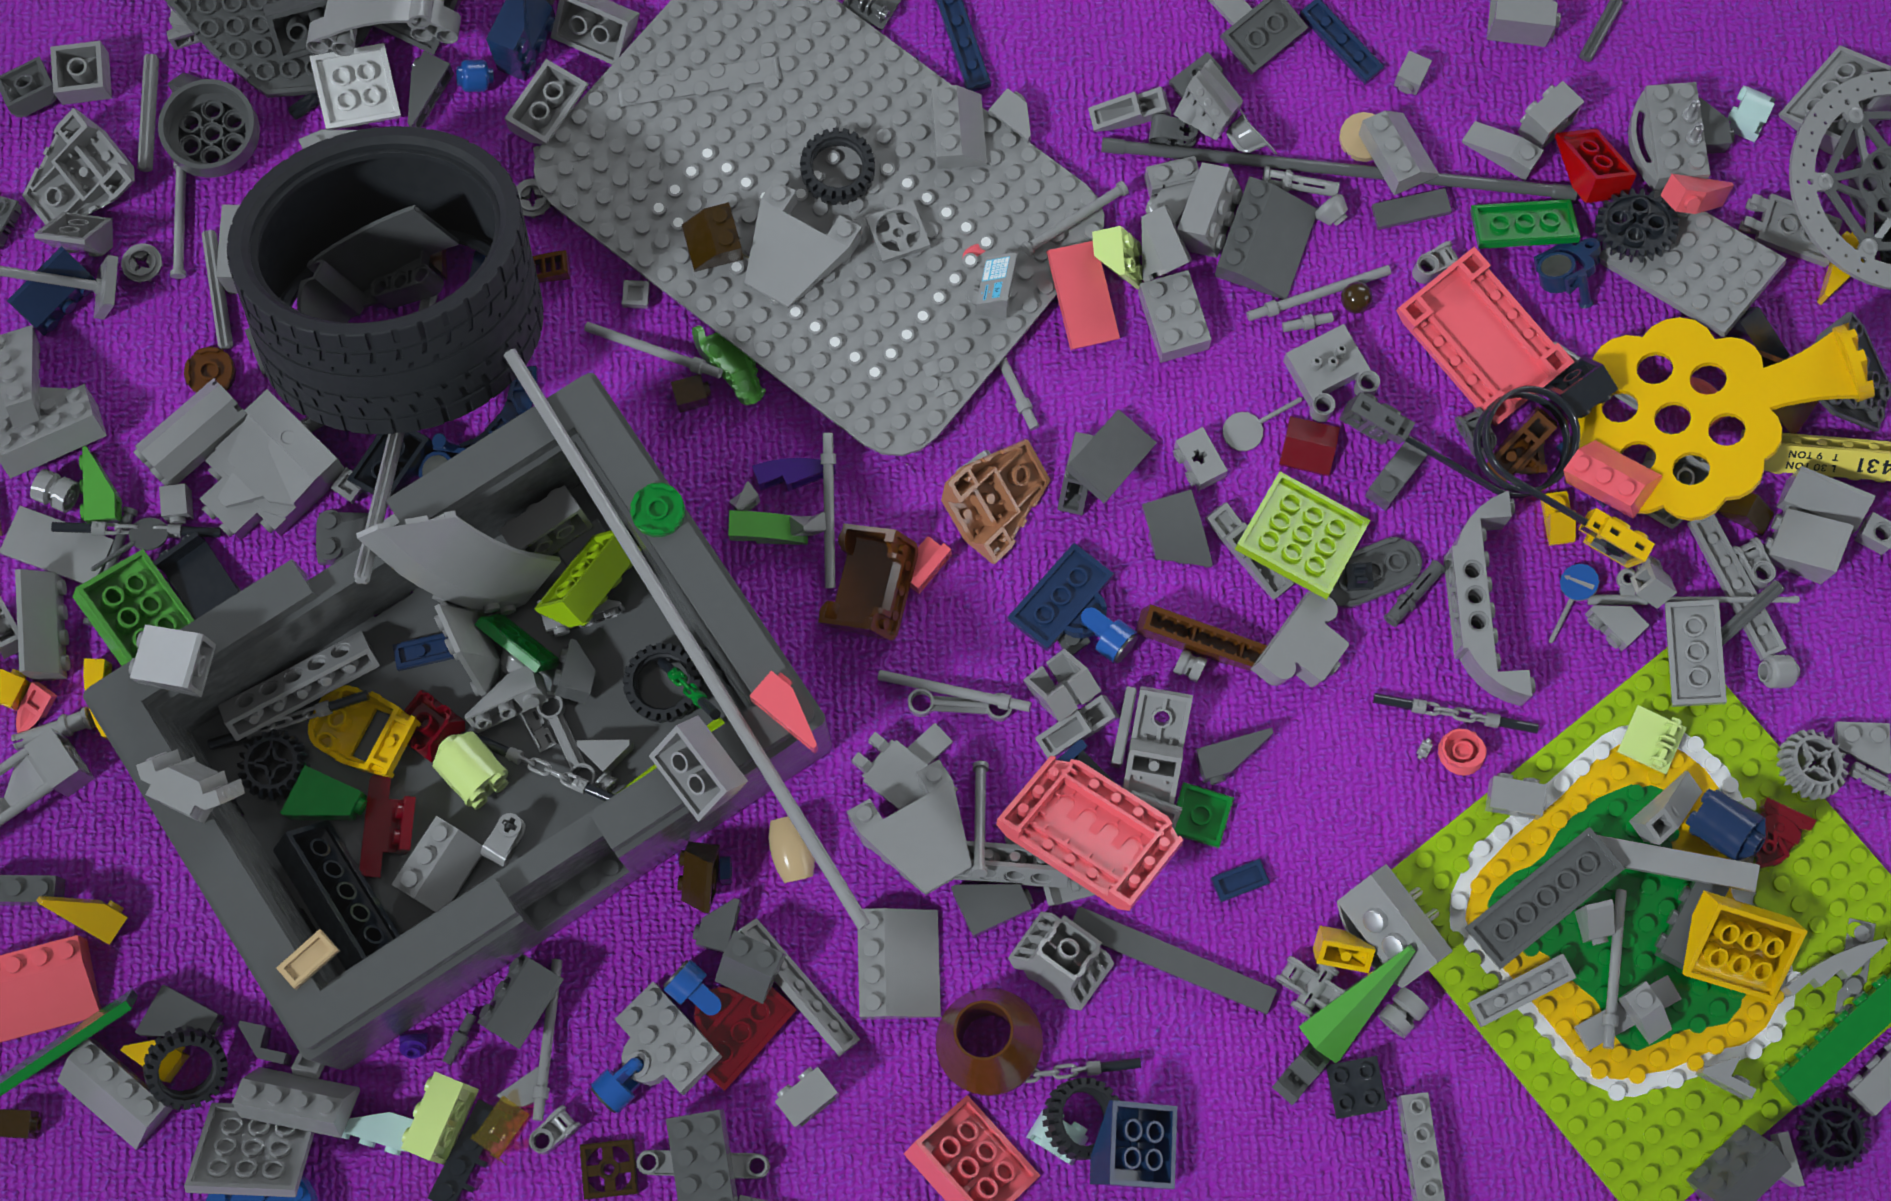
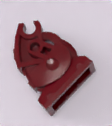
[1753,797,1817,869]

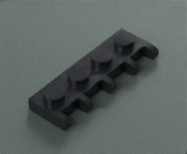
[427,1099,513,1201]

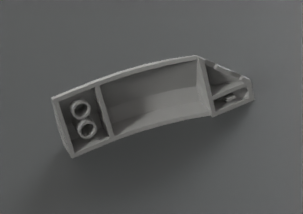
[356,511,561,615]

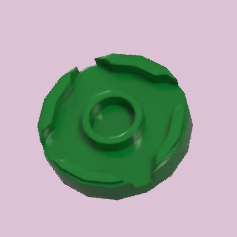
[630,483,685,537]

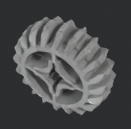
[1776,729,1849,800]

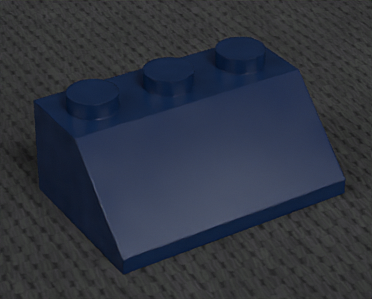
[7,246,95,336]

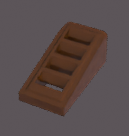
[533,250,571,283]

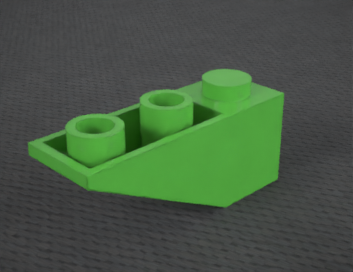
[79,446,122,524]

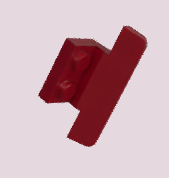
[359,774,416,878]

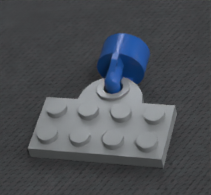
[591,982,722,1113]

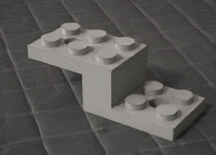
[1123,686,1193,819]

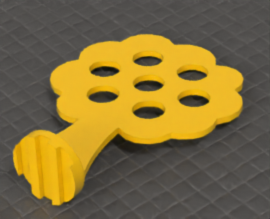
[1566,317,1875,521]

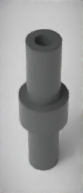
[442,1012,477,1066]

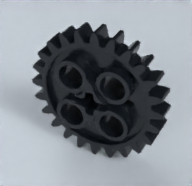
[1595,188,1679,263]

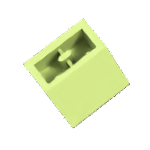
[1092,226,1143,290]

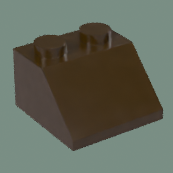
[682,202,744,272]
[677,841,720,913]

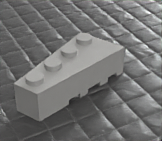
[0,325,40,428]

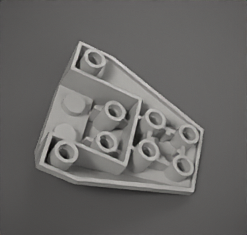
[434,601,502,698]

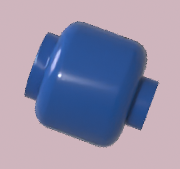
[456,59,494,92]

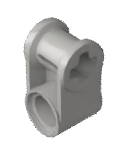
[1412,241,1458,284]
[1732,537,1776,590]
[480,813,526,867]
[529,1105,581,1155]

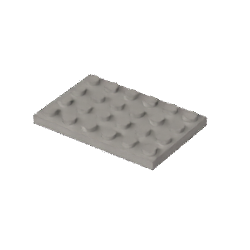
[1599,189,1786,337]

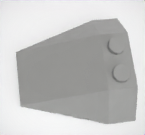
[22,108,135,225]

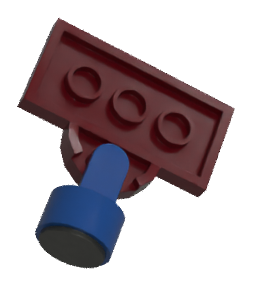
[663,959,797,1091]

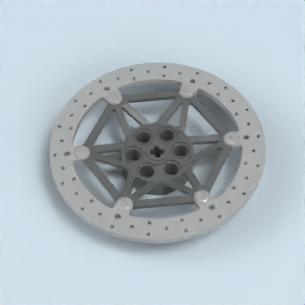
[1789,71,1891,290]

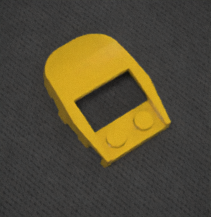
[308,685,421,778]

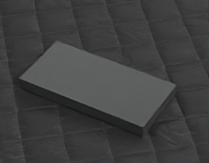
[1065,409,1157,503]

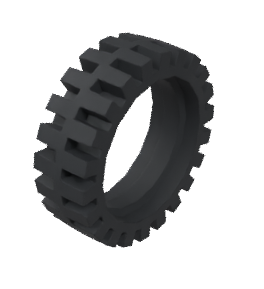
[800,128,875,205]
[623,643,703,723]
[143,1026,228,1110]
[1042,1077,1120,1160]

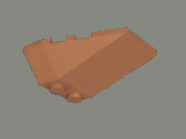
[941,439,1050,564]

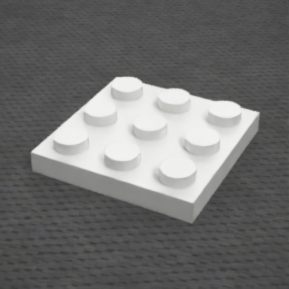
[310,43,401,130]

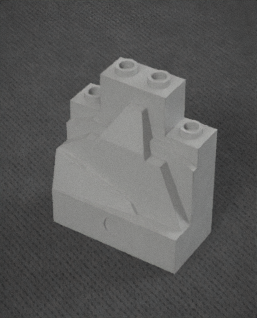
[200,389,345,540]

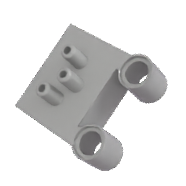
[1283,324,1380,422]

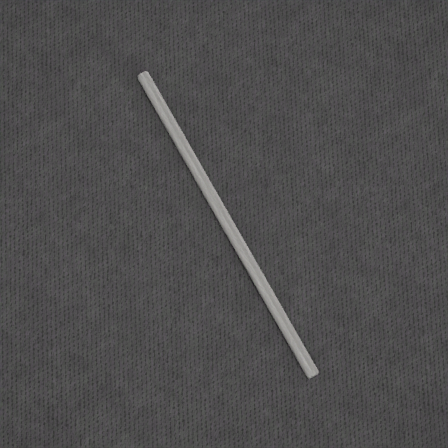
[354,294,438,585]

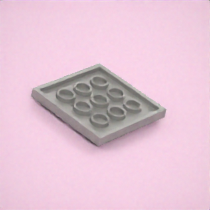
[184,1103,314,1197]

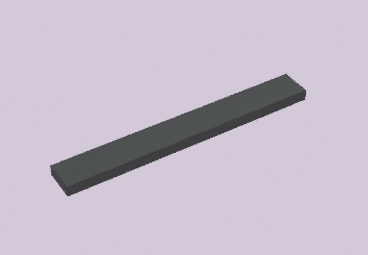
[1073,906,1277,1015]

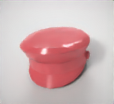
[1438,728,1487,776]

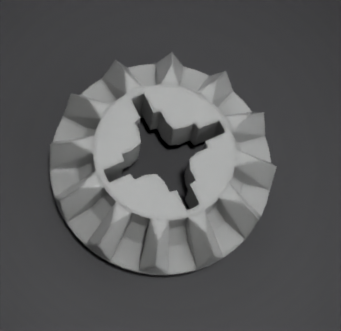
[516,179,551,218]
[121,244,163,284]

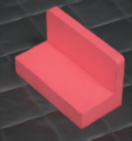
[910,537,952,594]

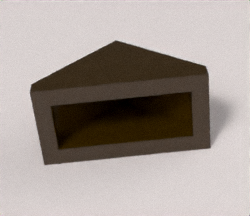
[1716,493,1774,536]

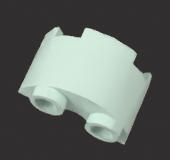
[1728,85,1775,142]
[1026,1110,1089,1166]

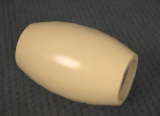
[769,816,815,883]

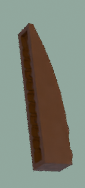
[1135,604,1267,672]

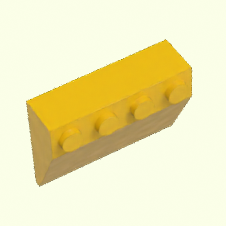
[1682,891,1808,1002]

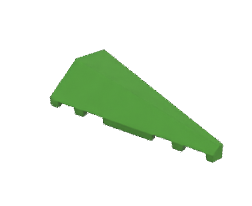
[1299,944,1416,1063]

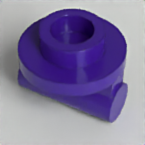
[399,1033,428,1059]

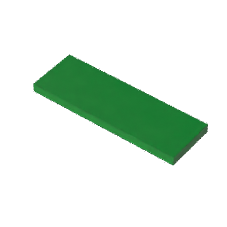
[0,988,138,1096]

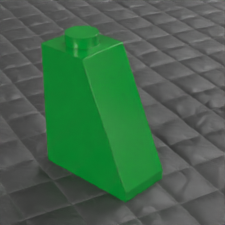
[280,765,367,820]

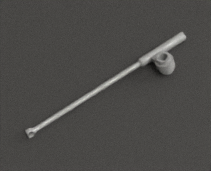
[1587,568,1800,605]

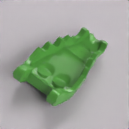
[692,325,766,405]

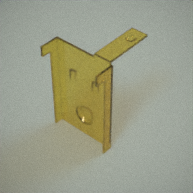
[470,1096,530,1165]

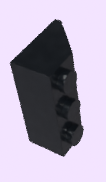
[347,431,437,510]

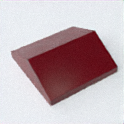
[1279,416,1340,477]

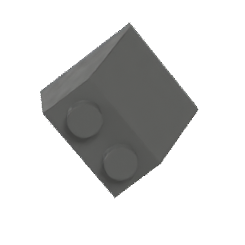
[715,930,787,1004]

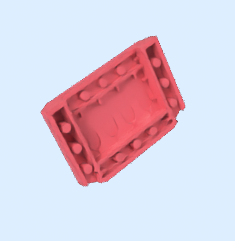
[996,756,1183,911]

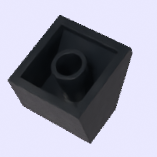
[1544,356,1618,418]

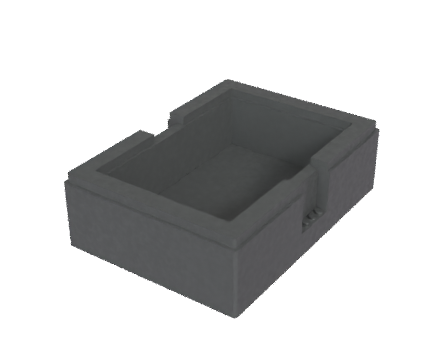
[83,373,832,1070]

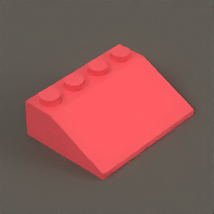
[0,935,101,1043]
[904,1095,1041,1201]

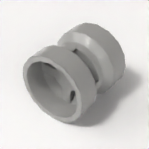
[1173,649,1208,683]

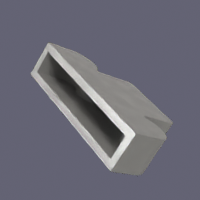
[1251,590,1349,687]

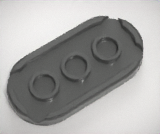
[1329,537,1422,608]

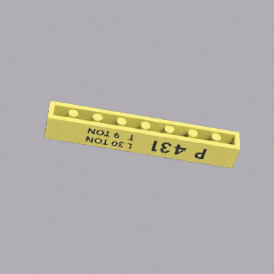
[1740,430,1891,482]

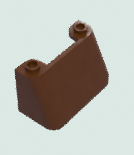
[818,523,918,641]

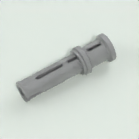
[1262,166,1339,197]
[11,707,95,751]

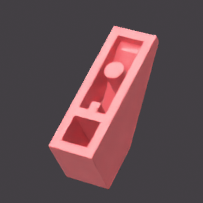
[1661,174,1734,214]
[750,671,818,754]

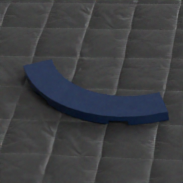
[448,366,538,457]

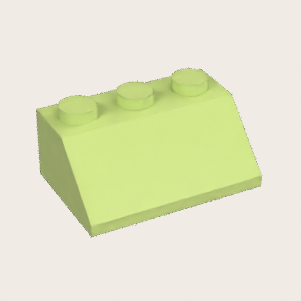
[401,1072,479,1165]

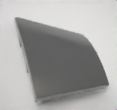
[1141,490,1213,568]

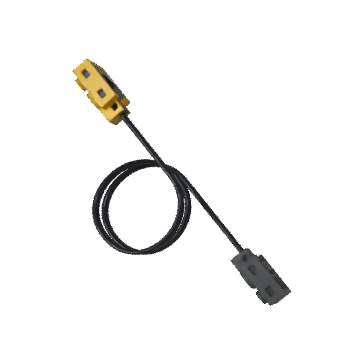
[1339,386,1655,568]

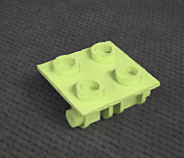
[1617,705,1687,775]

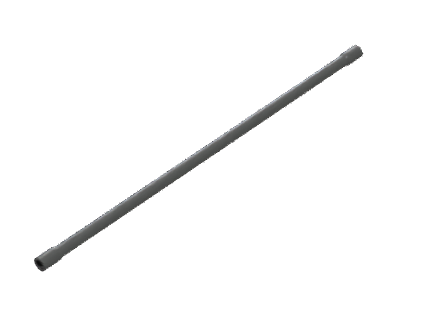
[1101,137,1577,201]

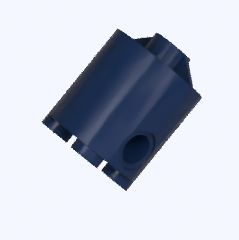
[1686,788,1766,861]

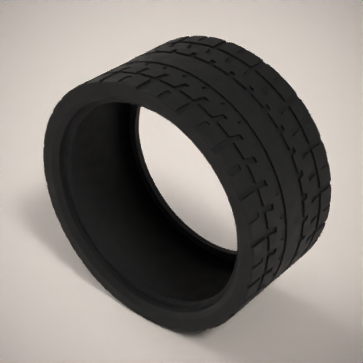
[227,126,544,434]

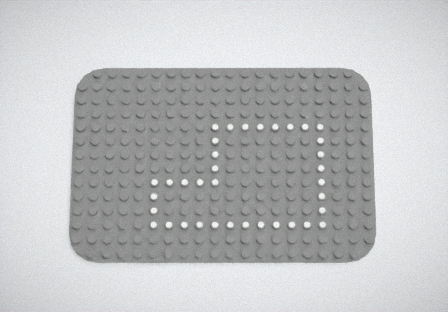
[534,0,1104,456]

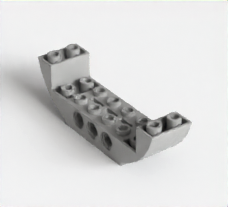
[1443,491,1535,706]

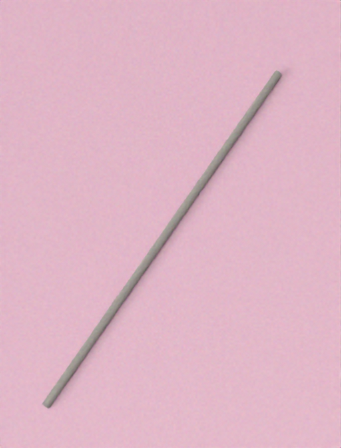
[504,349,870,930]

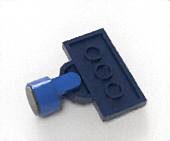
[1007,543,1138,664]

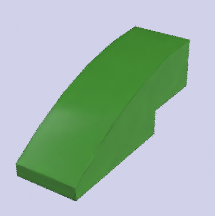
[728,510,808,545]

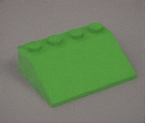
[73,549,194,666]

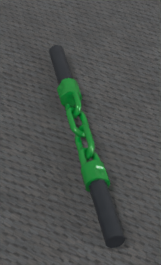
[658,658,721,720]

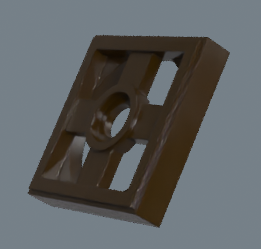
[580,1139,639,1200]

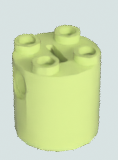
[432,731,509,810]

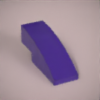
[752,458,836,491]

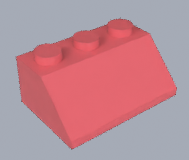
[1563,440,1662,519]

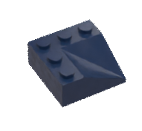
[486,0,556,81]
[1090,1100,1177,1189]

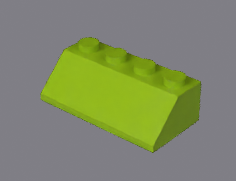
[534,530,641,628]

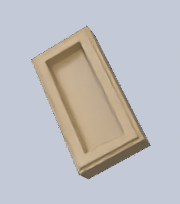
[276,929,340,990]

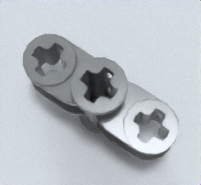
[1275,956,1345,1017]

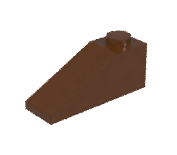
[1487,405,1557,481]

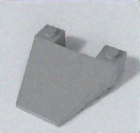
[744,179,862,308]
[847,760,972,895]

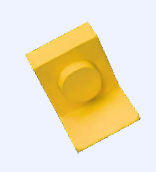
[1540,491,1576,546]

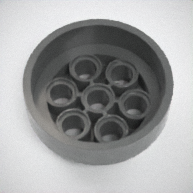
[158,79,260,178]

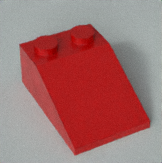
[1555,128,1637,203]

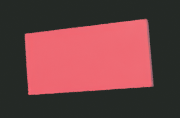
[1046,241,1120,350]

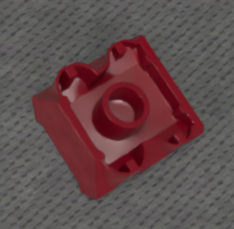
[404,690,465,763]

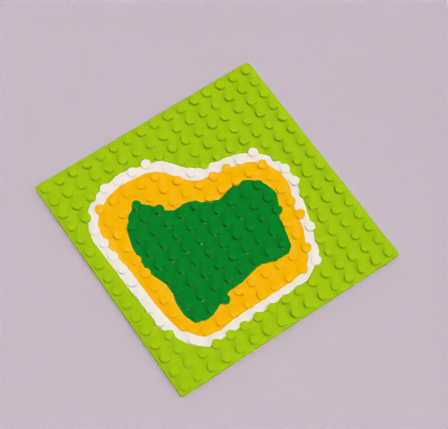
[1391,647,1891,1201]

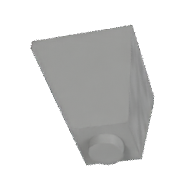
[1142,203,1192,282]

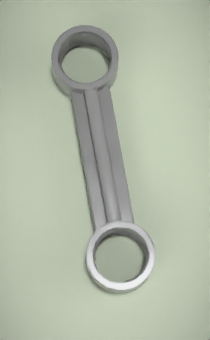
[908,688,1012,722]
[536,692,598,785]

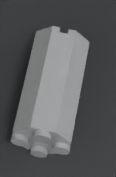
[133,378,247,486]

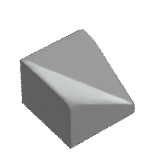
[730,481,760,511]
[790,512,826,536]

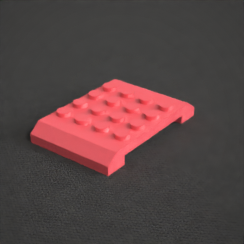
[1396,246,1574,426]

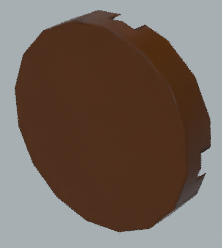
[184,346,236,393]

